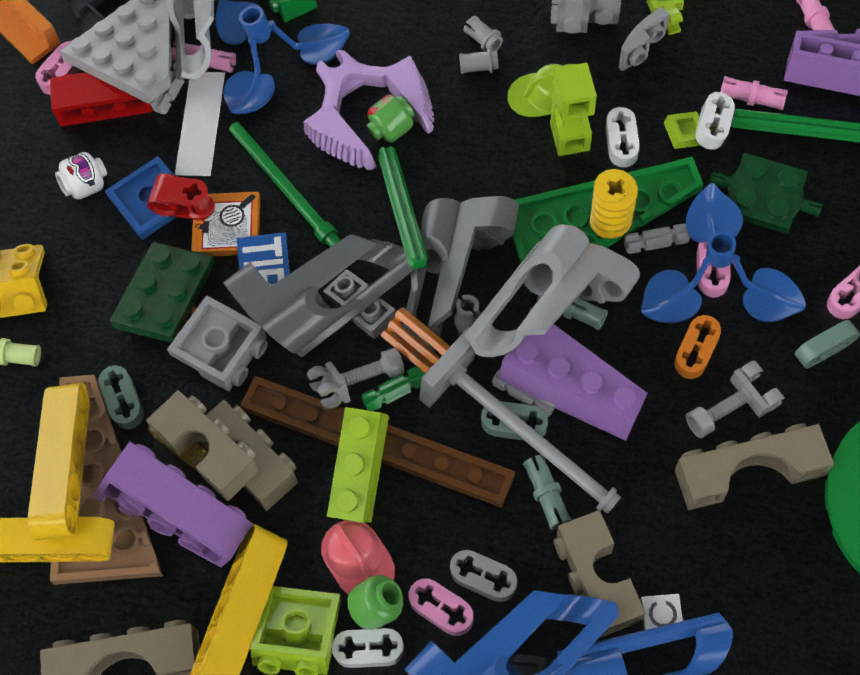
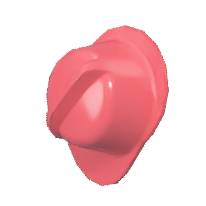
[321,520,395,595]

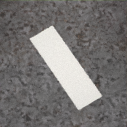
[175,72,225,176]

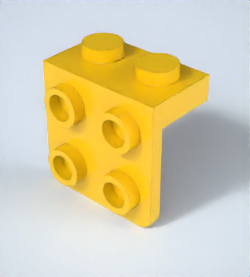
[0,244,47,318]

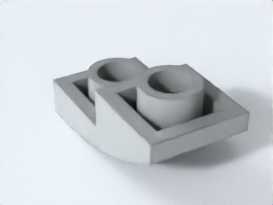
[619,7,669,71]
[323,269,396,339]

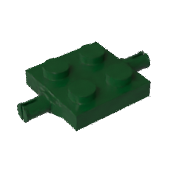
[709,153,823,234]

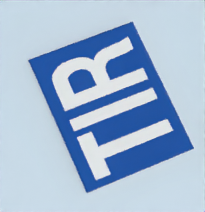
[237,232,290,286]

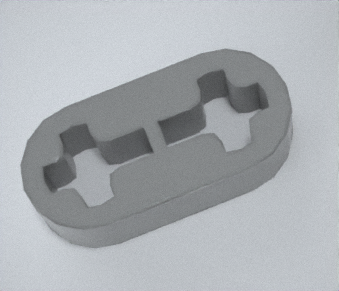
[450,550,517,602]

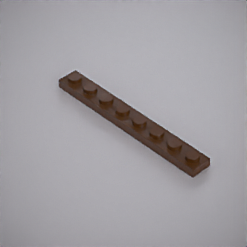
[240,376,515,508]

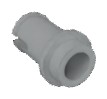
[464,16,503,51]
[459,48,499,74]

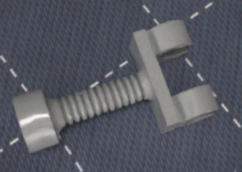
[307,347,404,409]
[686,360,785,438]

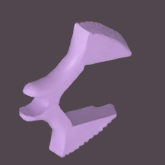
[303,50,434,170]

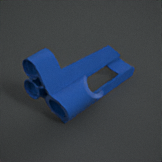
[404,590,619,675]
[551,613,733,675]

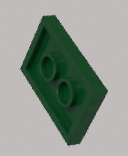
[110,242,215,343]

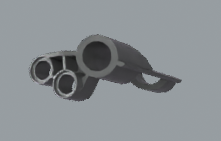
[398,196,519,363]
[223,234,415,357]

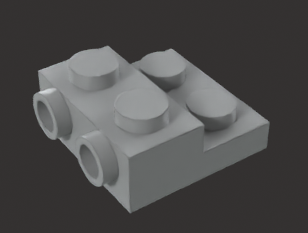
[551,0,621,33]
[167,295,268,392]

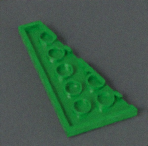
[512,157,703,294]

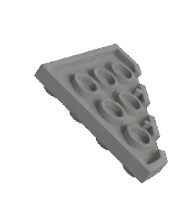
[60,0,172,104]

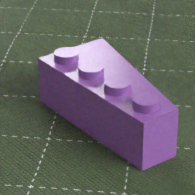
[499,308,647,441]
[92,441,253,567]

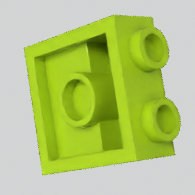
[250,586,341,675]

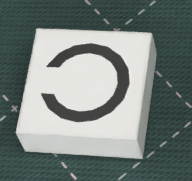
[640,594,683,630]

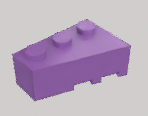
[784,29,860,96]

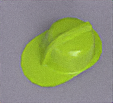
[508,64,562,117]

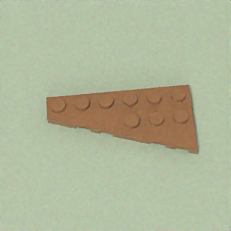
[50,375,163,585]

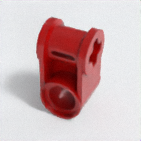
[147,173,215,221]

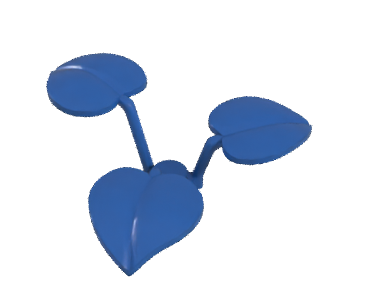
[216,0,350,114]
[641,183,806,324]

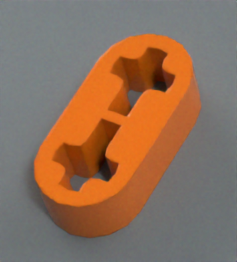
[674,315,721,379]

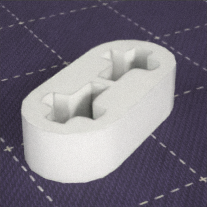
[695,92,735,150]
[606,107,640,167]
[332,628,404,668]

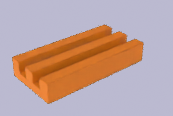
[381,307,450,373]

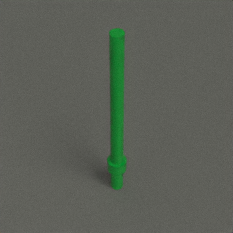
[229,122,341,247]

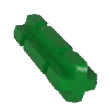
[361,366,425,411]

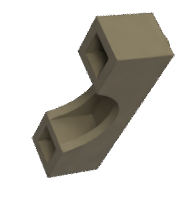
[675,423,834,510]
[40,620,200,675]

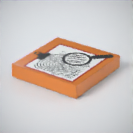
[191,192,261,256]

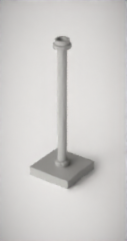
[419,327,621,514]

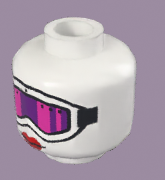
[55,152,107,199]

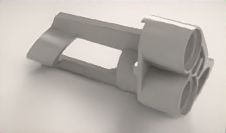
[167,0,214,80]
[464,225,640,357]

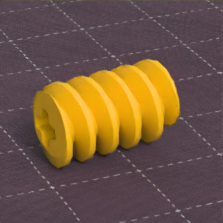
[590,169,638,239]

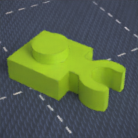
[664,111,719,149]

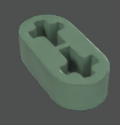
[795,320,860,369]
[98,365,144,429]
[481,401,548,441]

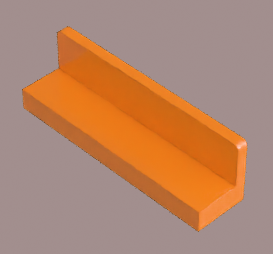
[0,0,61,64]

